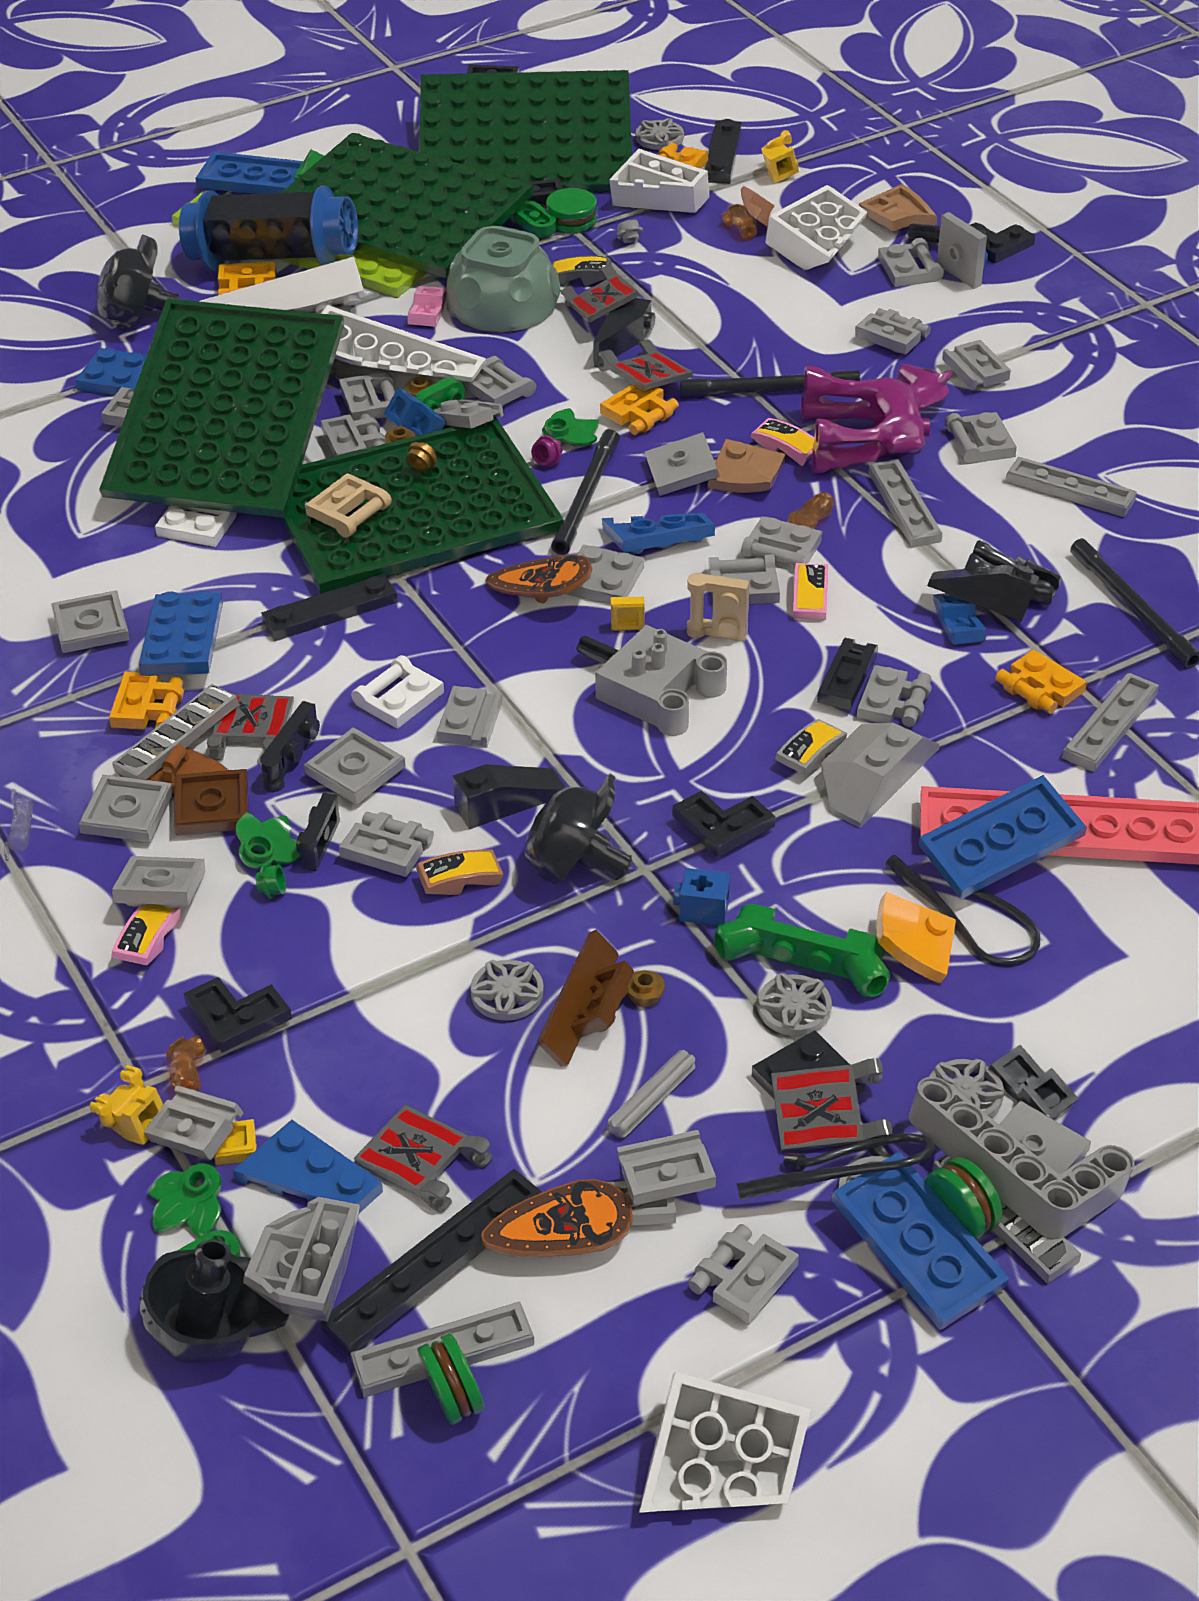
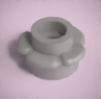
[616,220,643,243]

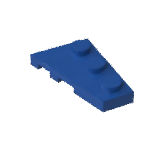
[602,513,715,554]
[233,1119,383,1214]

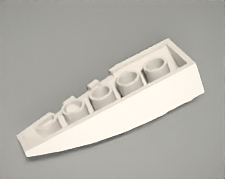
[200,257,365,314]
[321,305,486,382]

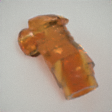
[721,204,757,240]
[788,492,834,529]
[166,1035,206,1091]

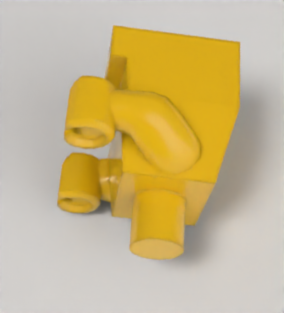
[761,130,799,183]
[90,1065,163,1145]

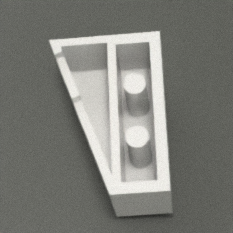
[610,149,710,213]

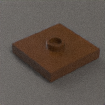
[174,769,249,835]

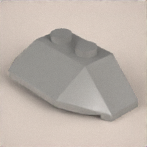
[821,722,940,828]
[243,1197,360,1322]

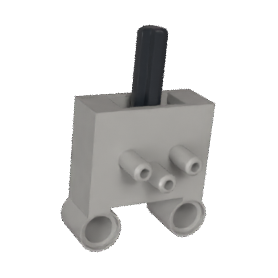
[576,625,727,736]

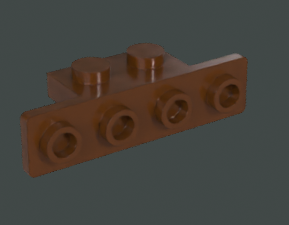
[537,930,634,1067]

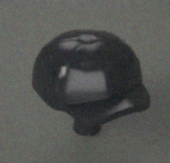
[96,234,180,329]
[525,773,632,885]
[139,1240,290,1363]

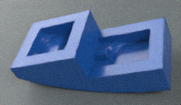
[383,387,446,436]
[933,593,986,645]

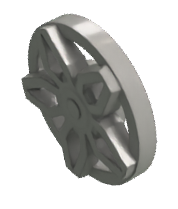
[635,118,684,150]
[470,959,544,1021]
[758,973,832,1036]
[929,1059,1004,1118]

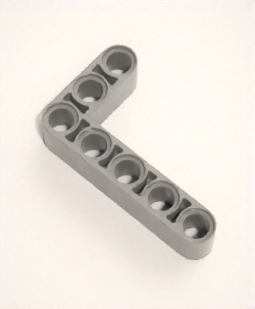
[909,1077,1135,1239]

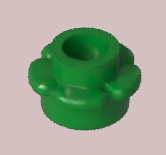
[256,863,286,900]

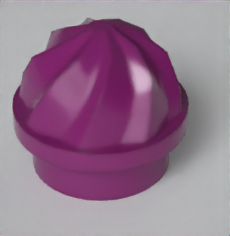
[531,436,563,467]

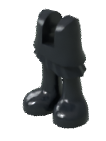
[964,540,1061,605]

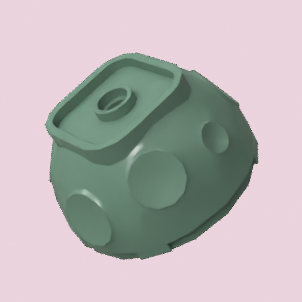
[446,226,560,333]

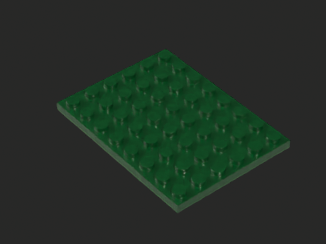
[419,70,632,192]
[281,133,534,278]
[99,298,345,518]
[280,416,564,594]

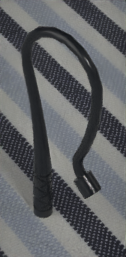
[886,855,1040,966]
[736,1133,935,1200]

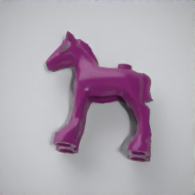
[801,364,953,474]

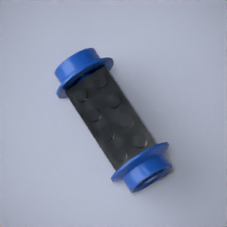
[179,185,358,271]

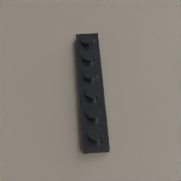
[320,1169,542,1356]

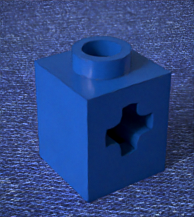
[673,868,731,926]

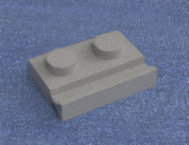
[942,340,1011,390]
[434,399,504,428]
[437,686,502,748]
[144,1085,244,1160]
[617,1130,716,1206]

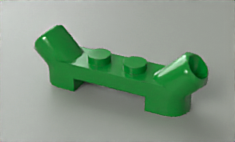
[714,904,890,997]

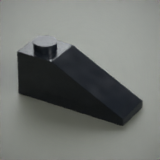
[593,298,655,368]
[927,564,1039,621]
[452,764,566,830]

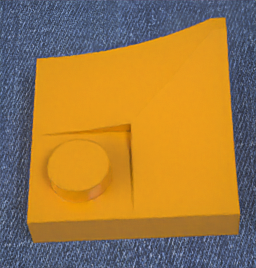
[876,892,956,984]

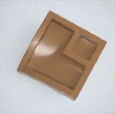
[859,184,937,232]
[707,439,785,493]

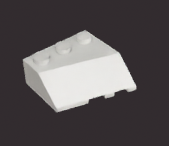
[765,185,867,271]
[639,1372,811,1512]

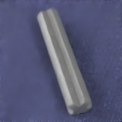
[608,1050,696,1138]

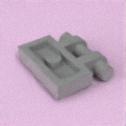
[855,308,931,354]
[321,414,387,456]
[857,665,932,727]
[339,811,434,877]
[688,1224,799,1324]

